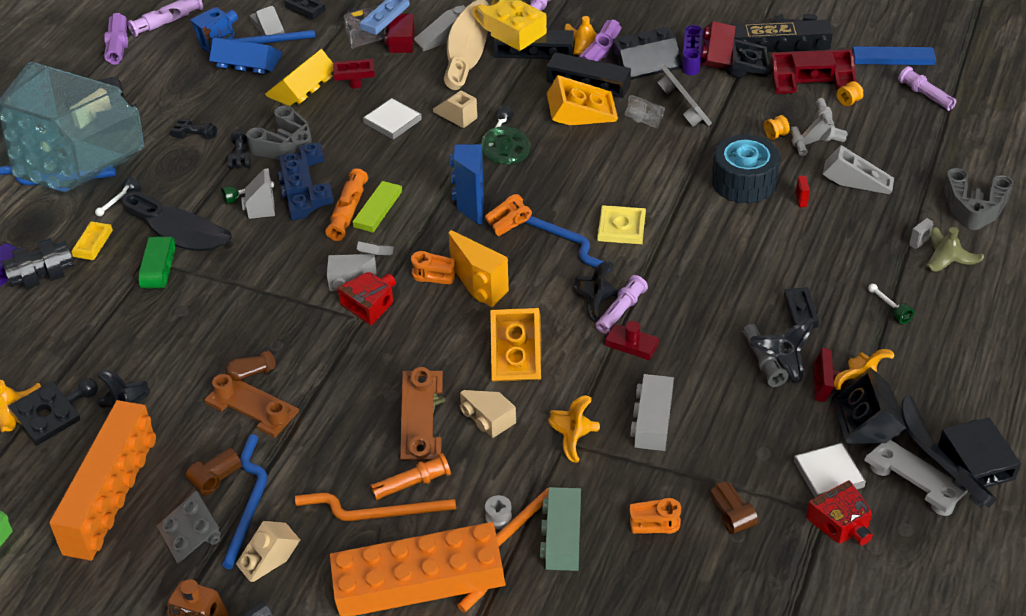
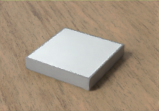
[363,98,422,140]
[794,443,866,498]

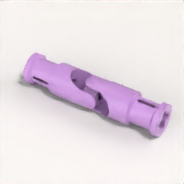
[127,0,203,37]

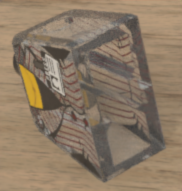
[344,8,385,48]

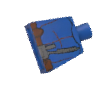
[190,7,238,54]

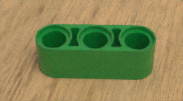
[139,236,175,289]

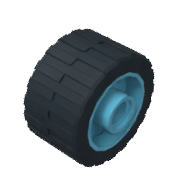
[712,134,780,203]

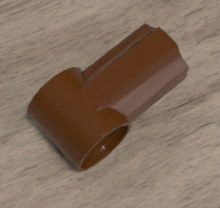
[186,448,242,495]
[710,481,758,534]

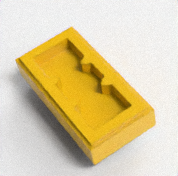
[71,222,113,260]

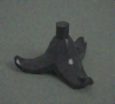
[573,261,620,322]
[750,318,813,383]
[98,370,150,409]

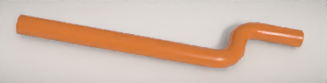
[457,488,549,613]
[295,493,456,521]

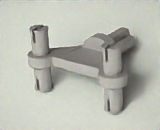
[790,98,848,156]

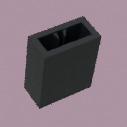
[938,417,1021,493]

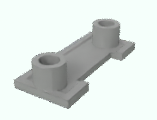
[658,65,712,127]
[864,440,968,516]

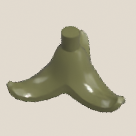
[925,227,984,271]

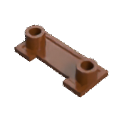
[400,367,443,461]
[204,374,299,438]

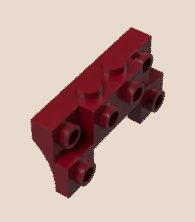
[770,49,858,94]

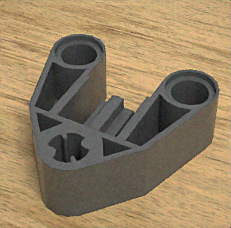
[246,106,312,160]
[944,168,1013,230]

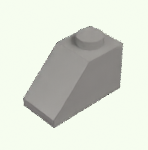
[241,168,275,219]
[327,254,377,291]

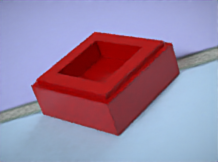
[795,176,810,207]

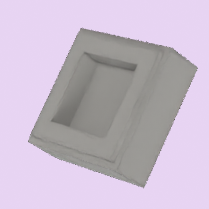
[909,218,933,249]

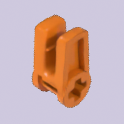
[485,194,532,236]
[411,251,455,285]
[630,498,681,534]

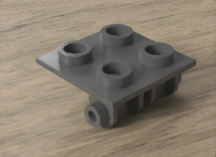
[156,491,221,564]

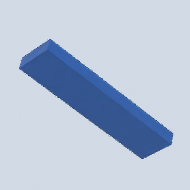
[852,46,936,65]

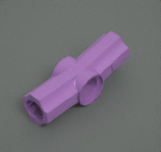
[104,13,128,65]
[579,19,622,61]

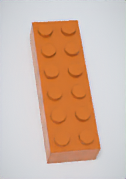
[49,400,156,561]
[330,522,506,616]

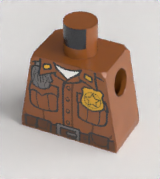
[168,579,230,616]

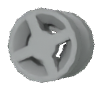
[485,495,512,530]

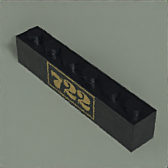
[728,20,833,52]

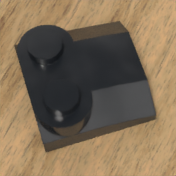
[727,39,772,78]

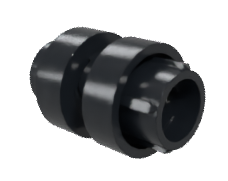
[1,238,74,290]

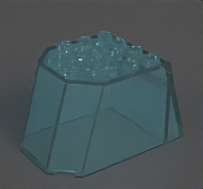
[0,61,144,193]

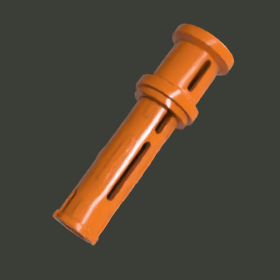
[370,453,451,501]

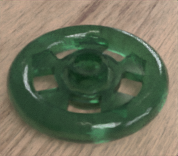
[481,126,531,165]

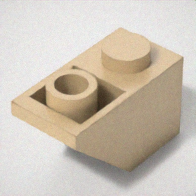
[433,91,477,128]
[460,390,516,438]
[236,521,300,582]

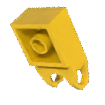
[472,0,547,51]

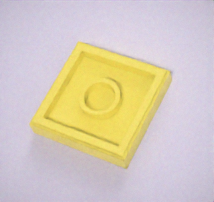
[598,205,646,244]

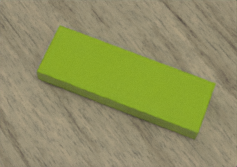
[353,181,402,233]

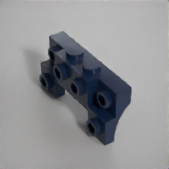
[278,142,334,221]

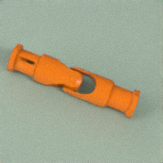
[325,168,368,241]

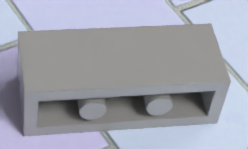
[631,374,674,451]

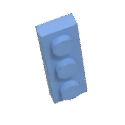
[359,0,410,35]

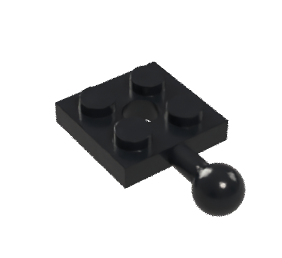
[8,378,98,446]

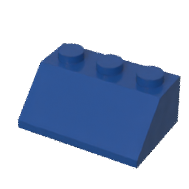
[209,37,282,74]
[450,145,484,224]

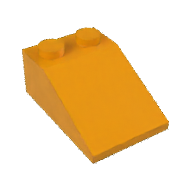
[547,75,618,126]
[449,230,509,307]
[491,308,541,382]

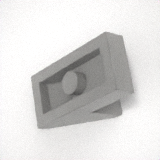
[250,6,284,36]

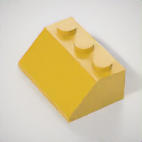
[265,49,334,106]

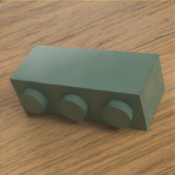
[540,487,581,571]

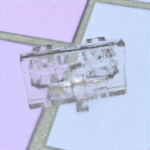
[625,95,665,128]

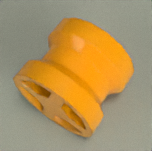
[837,81,864,107]
[764,115,790,140]

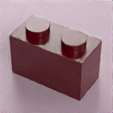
[385,14,415,53]
[701,21,736,69]

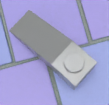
[414,5,466,52]
[823,145,894,194]

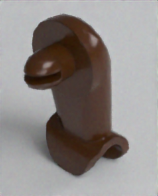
[226,351,276,381]

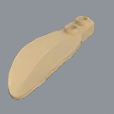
[444,0,489,90]

